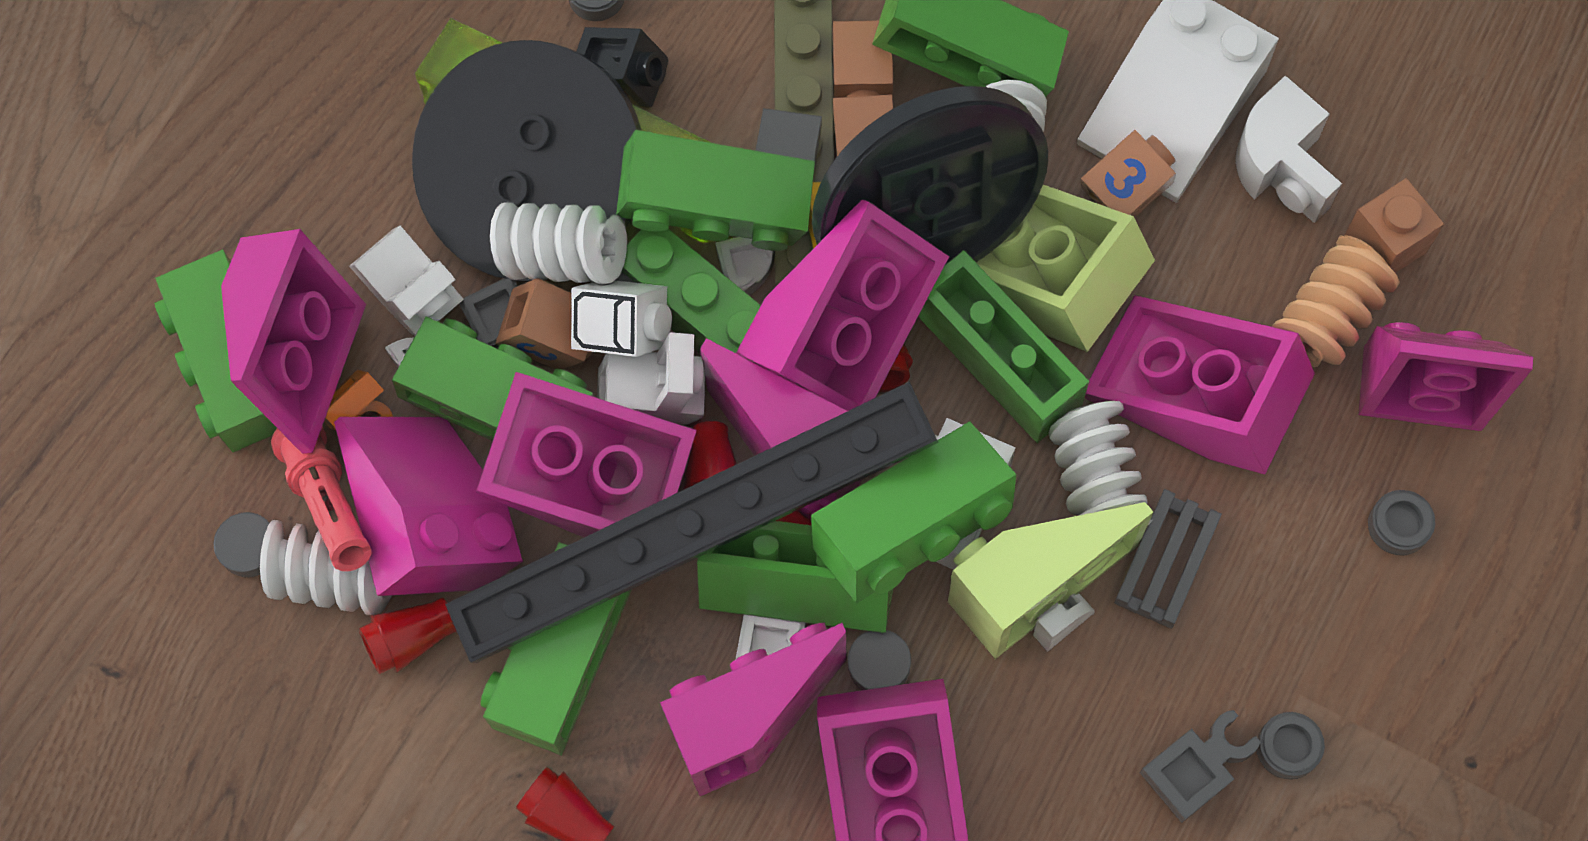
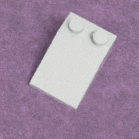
[1077,0,1279,203]

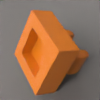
[324,369,393,430]

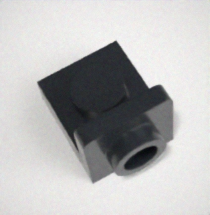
[576,27,668,107]

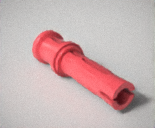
[271,426,372,571]

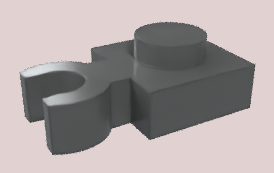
[1140,710,1261,823]

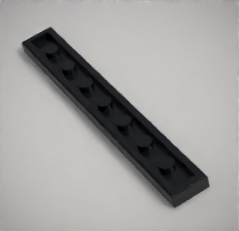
[445,382,939,663]

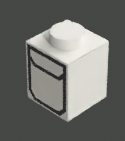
[571,280,672,357]

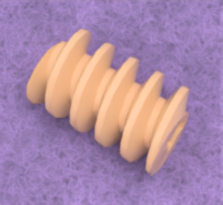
[1272,235,1400,367]

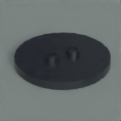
[412,40,642,281]
[812,86,1048,265]

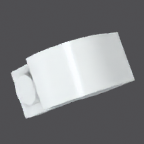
[1236,76,1342,223]
[349,226,464,336]
[597,332,705,425]

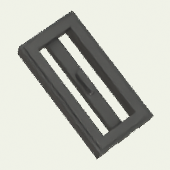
[1114,489,1222,629]

